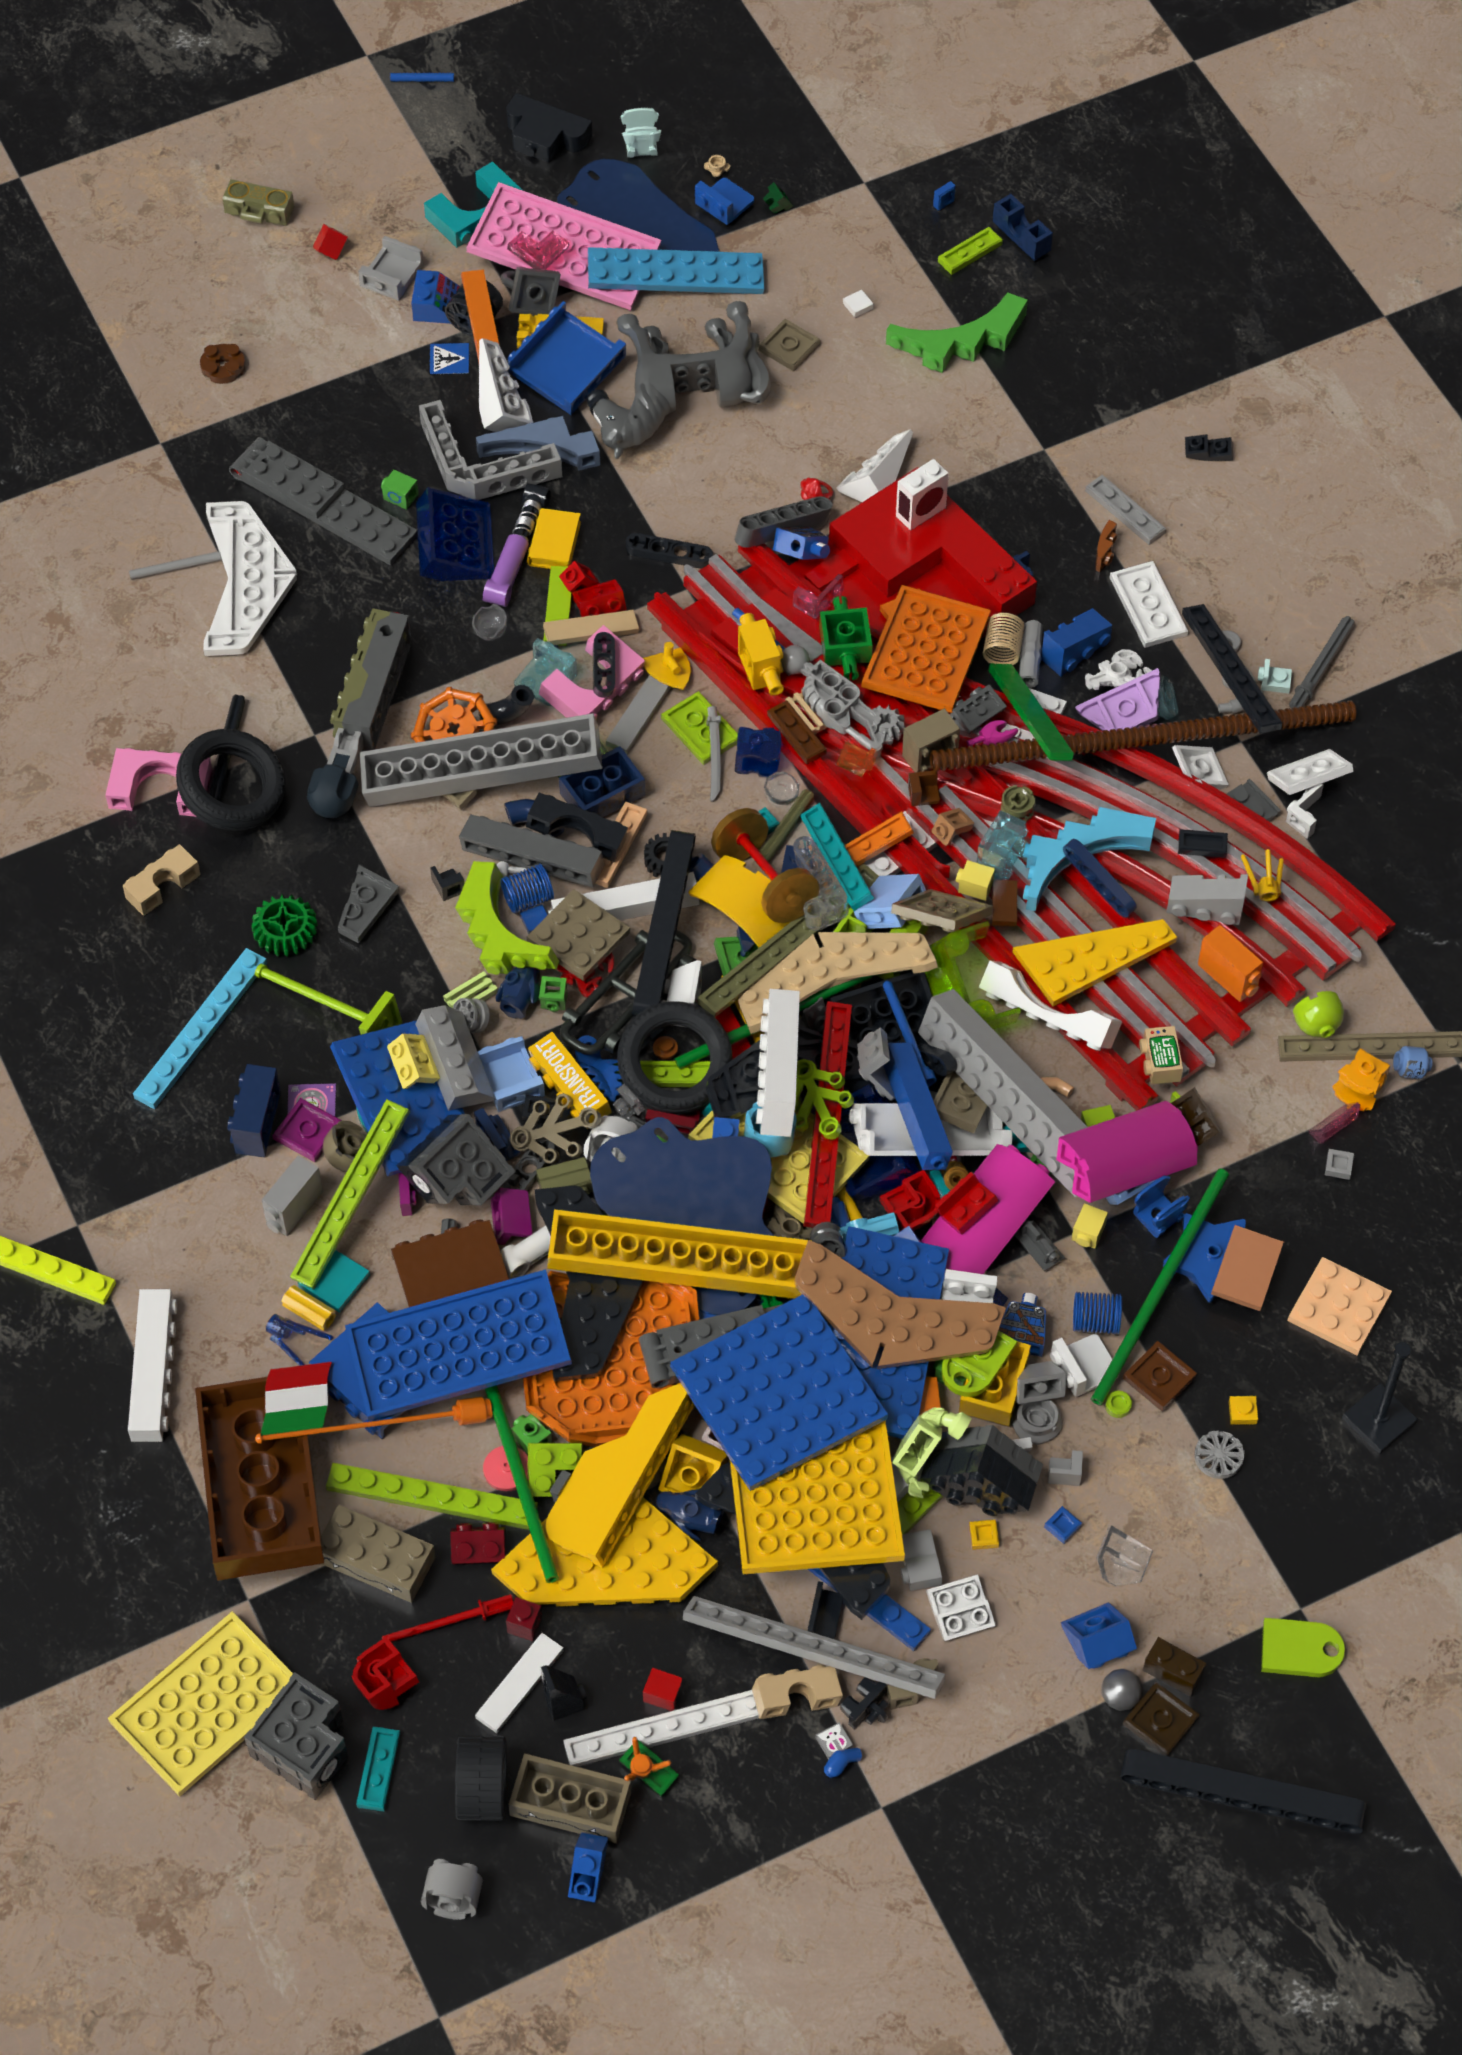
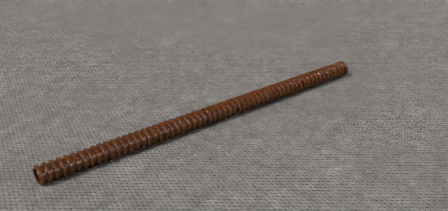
[930,701,1357,772]

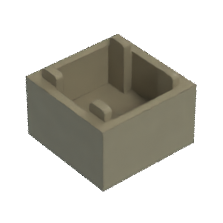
[902,708,960,772]

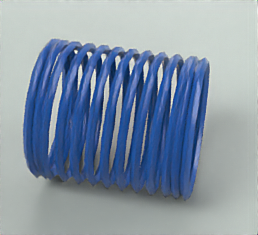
[500,864,554,914]
[1073,1291,1122,1334]

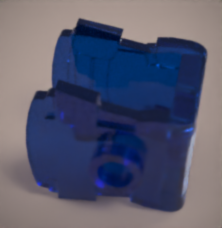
[735,727,781,779]

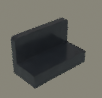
[807,1581,843,1640]

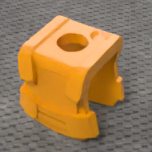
[1333,1048,1391,1111]

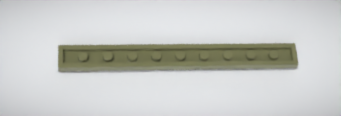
[697,863,879,1017]

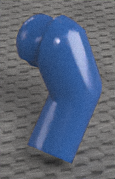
[824,1747,862,1778]

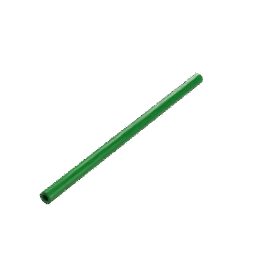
[674,975,875,1069]
[1090,1168,1229,1406]
[485,1385,559,1583]

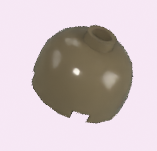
[323,1121,366,1172]

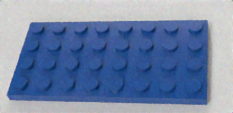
[829,1226,949,1439]
[345,1269,572,1421]

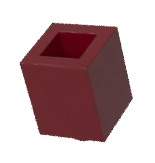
[506,1597,542,1641]

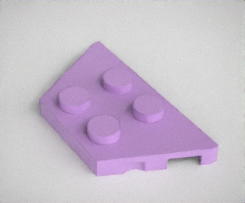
[1075,668,1160,731]

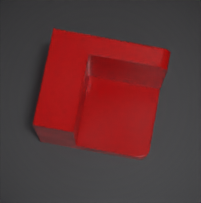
[313,224,348,260]
[643,1668,682,1711]

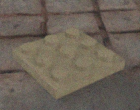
[527,889,630,981]
[891,889,993,932]

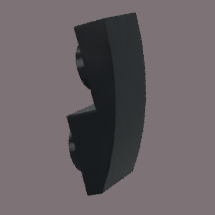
[1185,434,1233,461]

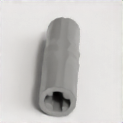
[1019,620,1043,688]

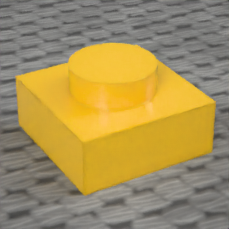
[1229,1396,1258,1425]

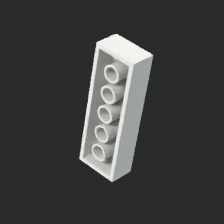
[756,989,800,1137]

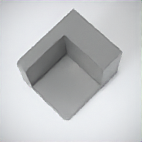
[1048,1450,1083,1486]

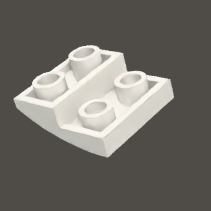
[926,1575,996,1641]

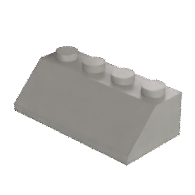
[416,1005,495,1111]

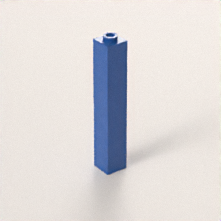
[883,1043,953,1170]

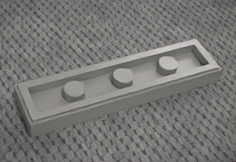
[1085,475,1166,545]
[606,675,671,754]

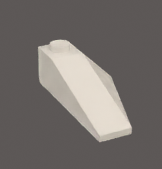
[479,338,533,432]

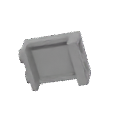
[358,236,424,301]

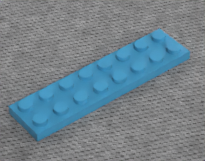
[587,247,764,294]

